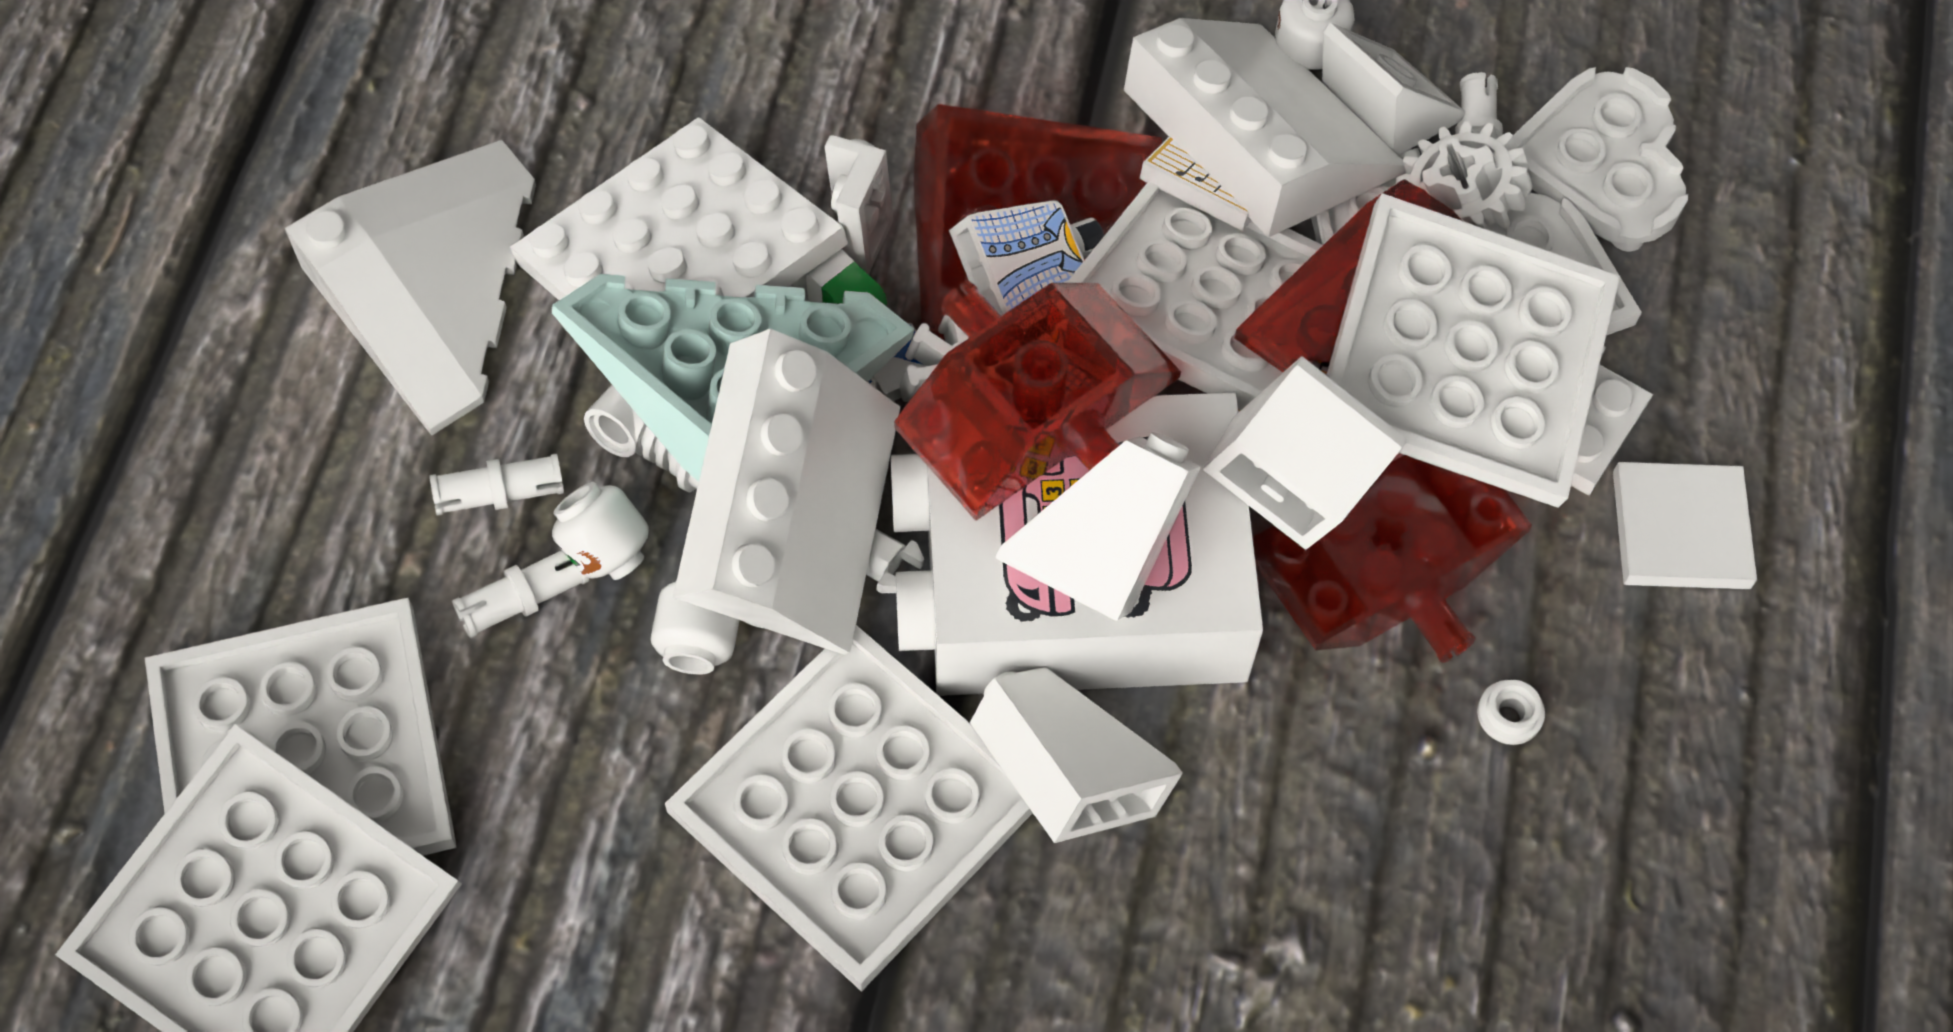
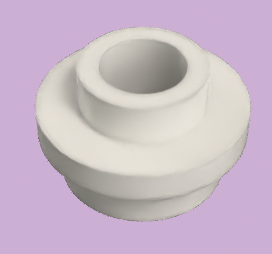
[1477,680,1545,745]

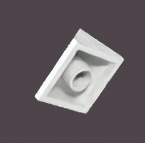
[1322,22,1466,155]

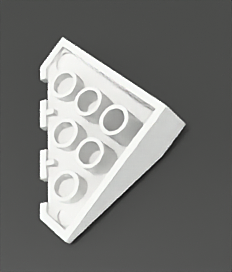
[285,140,536,436]

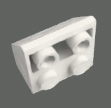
[1202,356,1407,550]

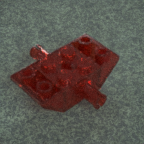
[894,281,1181,521]
[1252,455,1532,663]

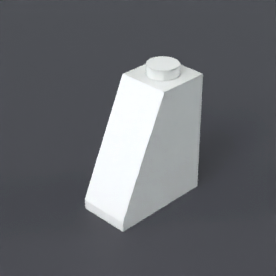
[995,432,1201,621]
[970,667,1183,843]

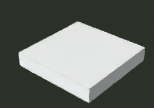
[1613,462,1757,589]

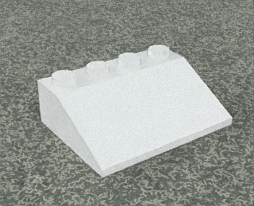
[1124,18,1406,238]
[673,329,900,654]

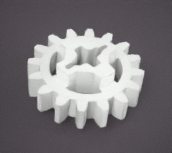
[1396,121,1532,230]

